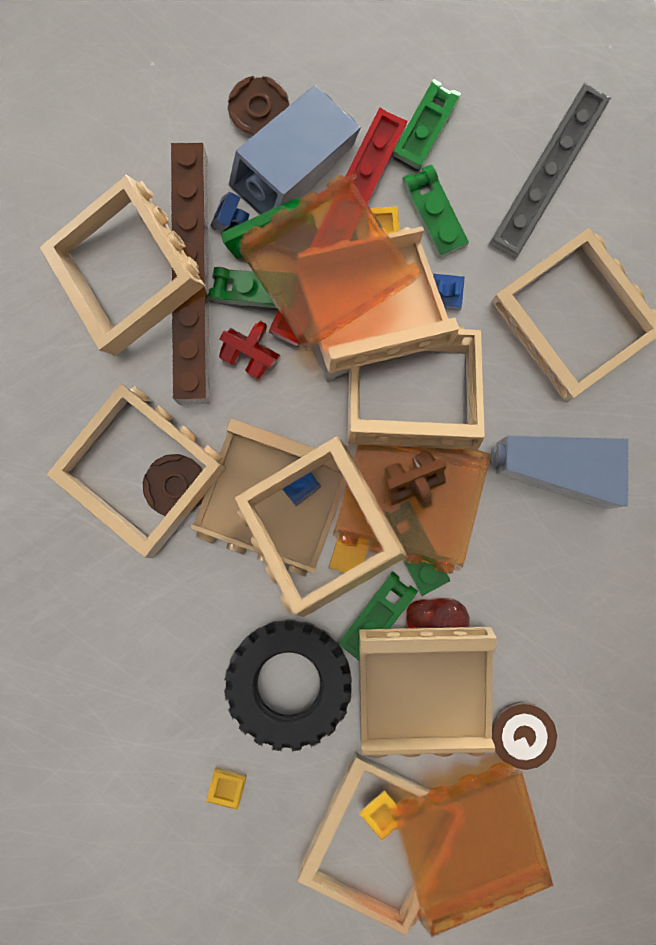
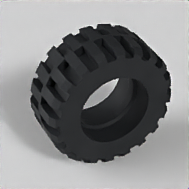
[224,619,352,752]

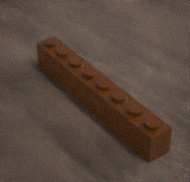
[171,143,210,404]

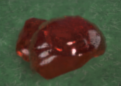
[406,598,470,629]

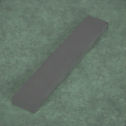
[489,83,611,259]

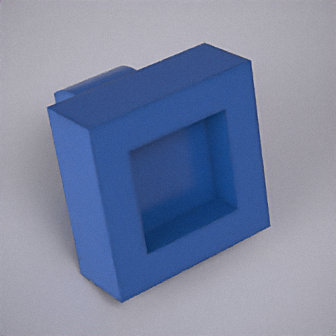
[210,192,250,231]
[433,274,465,311]

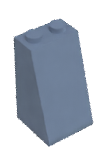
[228,85,361,214]
[491,436,628,509]

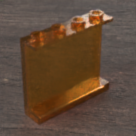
[240,172,421,351]
[333,419,491,574]
[388,762,554,937]

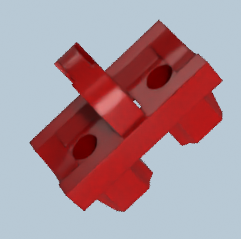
[219,321,281,379]

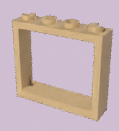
[39,175,205,356]
[491,228,656,403]
[348,326,485,450]
[46,384,226,559]
[235,436,408,617]
[297,752,465,936]

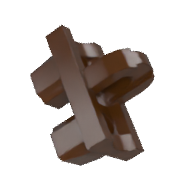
[384,450,446,509]

